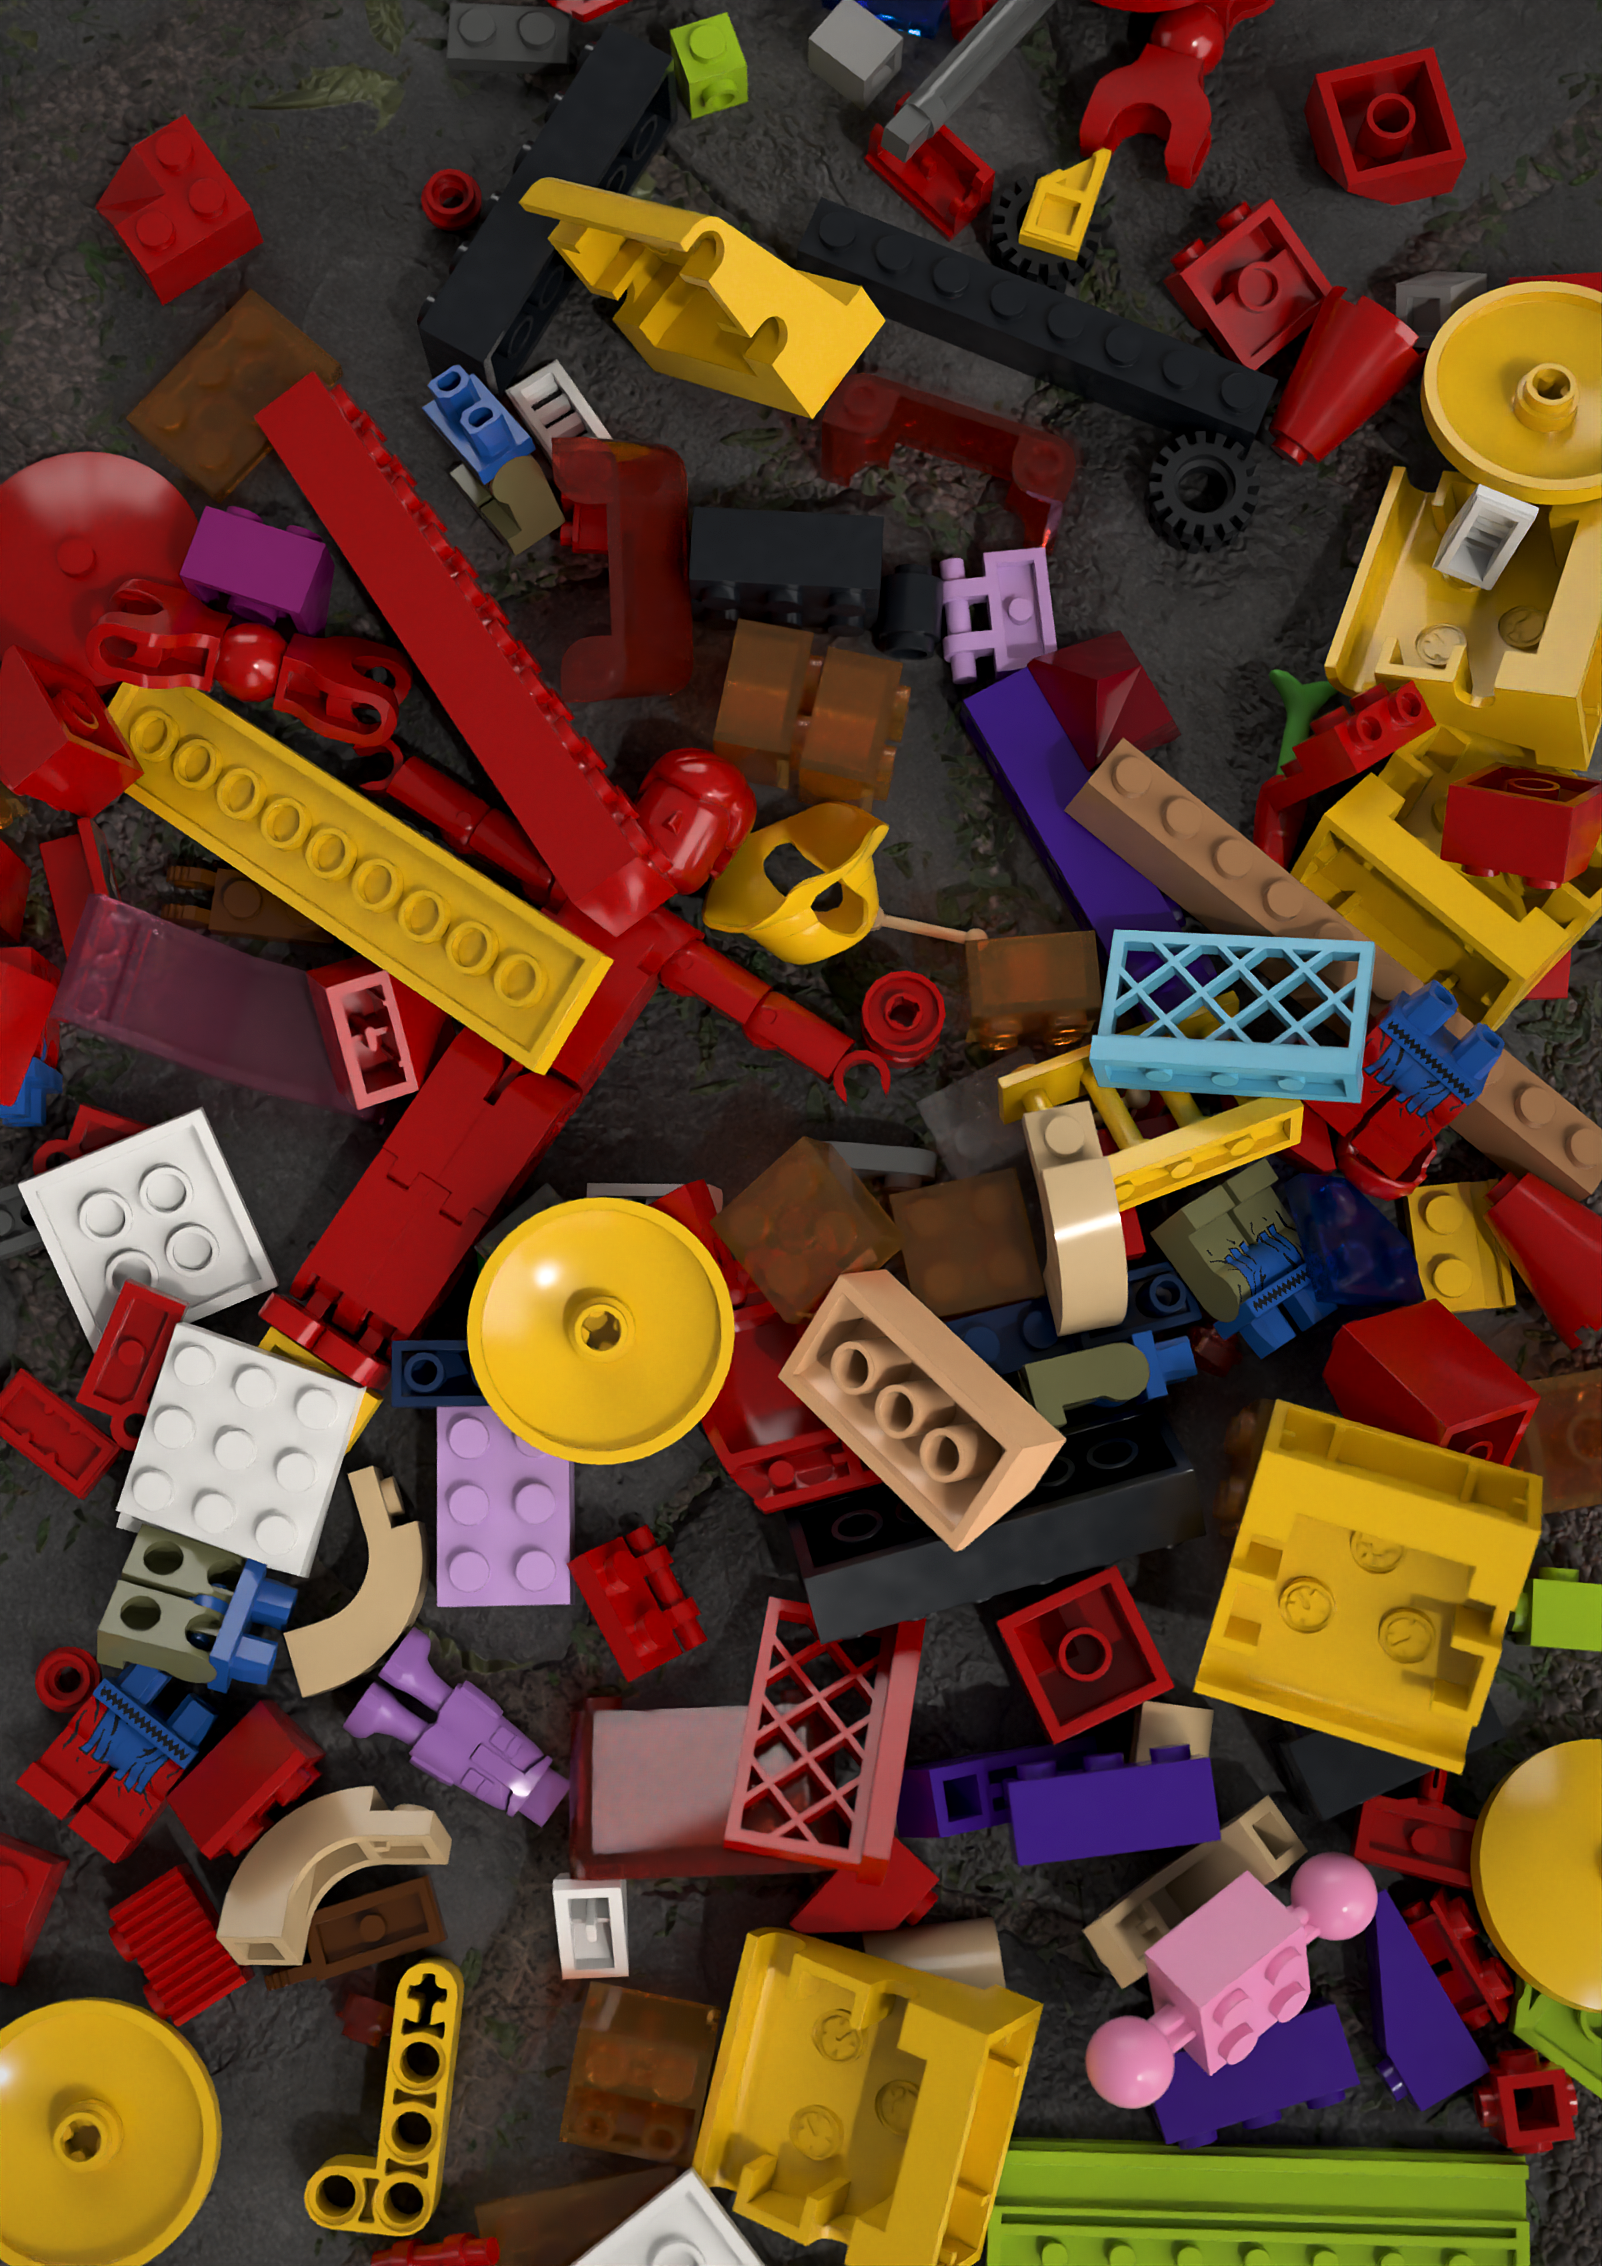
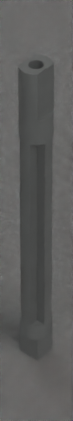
[881,0,1056,163]

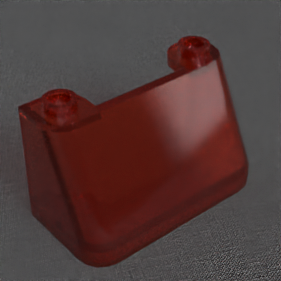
[821,368,1084,556]
[551,437,693,703]
[569,1689,840,1881]

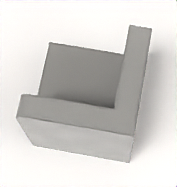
[808,0,903,111]
[1396,271,1487,348]

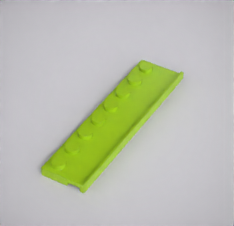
[985,2137,1530,2266]

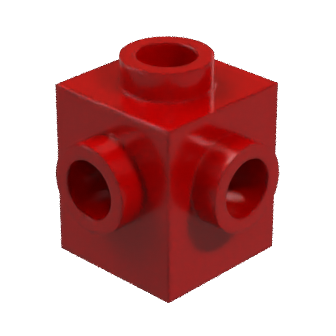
[1473,2049,1578,2154]

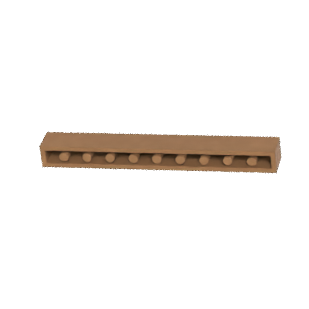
[1064,738,1602,1202]

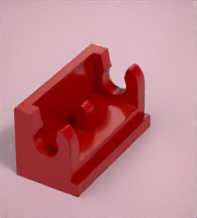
[864,91,995,242]

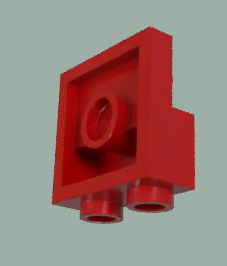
[1163,198,1332,370]
[1263,680,1437,812]

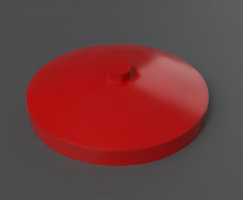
[0,452,199,695]

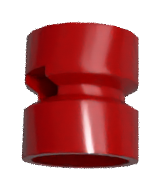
[860,970,946,1069]

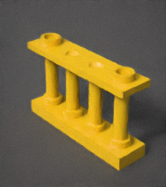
[997,990,1304,1212]

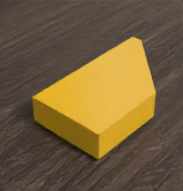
[1018,148,1112,261]

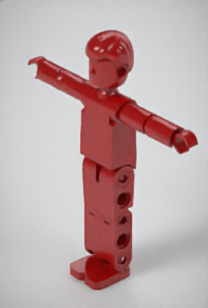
[258,739,891,1390]

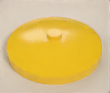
[1420,281,1602,505]
[467,1197,735,1465]
[1470,1739,1602,2014]
[0,1997,222,2266]

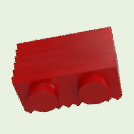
[108,1862,256,2027]

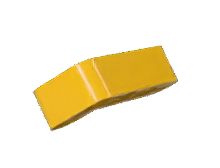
[304,1956,464,2236]

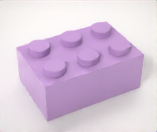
[437,1406,575,1607]

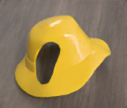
[701,801,889,965]

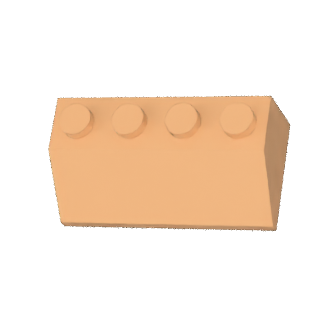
[778,1269,1066,1552]

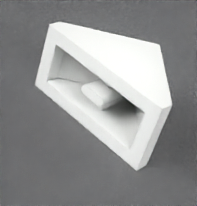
[553,1870,629,1979]

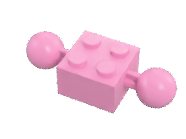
[1085,1852,1378,2109]

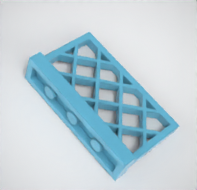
[1089,929,1376,1103]

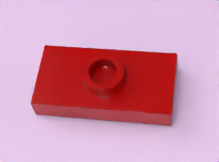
[0,1368,125,1500]

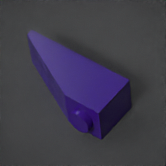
[896,1735,1098,1838]
[1365,1885,1491,2112]

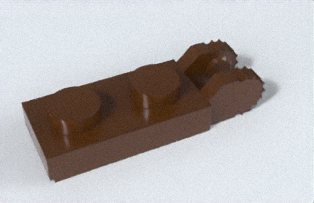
[160,865,338,949]
[263,1874,448,1991]

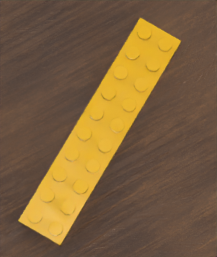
[107,682,614,1075]

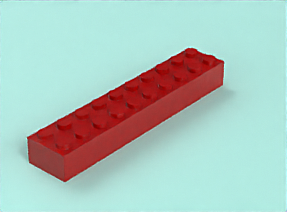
[253,370,679,937]

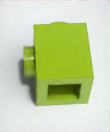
[670,12,748,120]
[1507,1567,1602,1652]

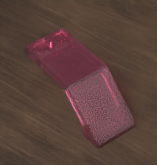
[49,894,390,1125]

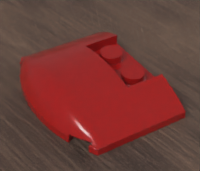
[701,1230,884,1514]

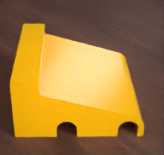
[519,177,886,419]
[1324,466,1602,771]
[1290,722,1602,1032]
[1193,1399,1543,1775]
[691,1927,1044,2266]

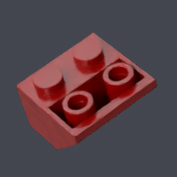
[306,955,456,1110]
[166,1699,327,1860]

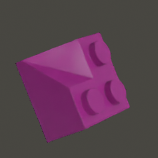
[179,506,335,645]

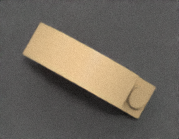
[1021,1101,1128,1337]
[284,1466,430,1698]
[216,1786,452,1965]
[1082,1795,1308,1989]

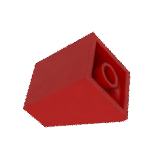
[1322,1298,1541,1467]

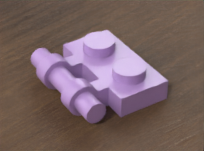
[939,547,1057,684]

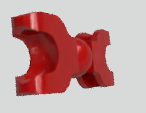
[1079,0,1276,189]
[85,579,413,747]

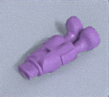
[342,1626,572,1827]

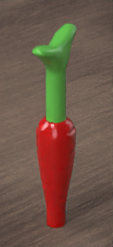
[1253,669,1339,871]

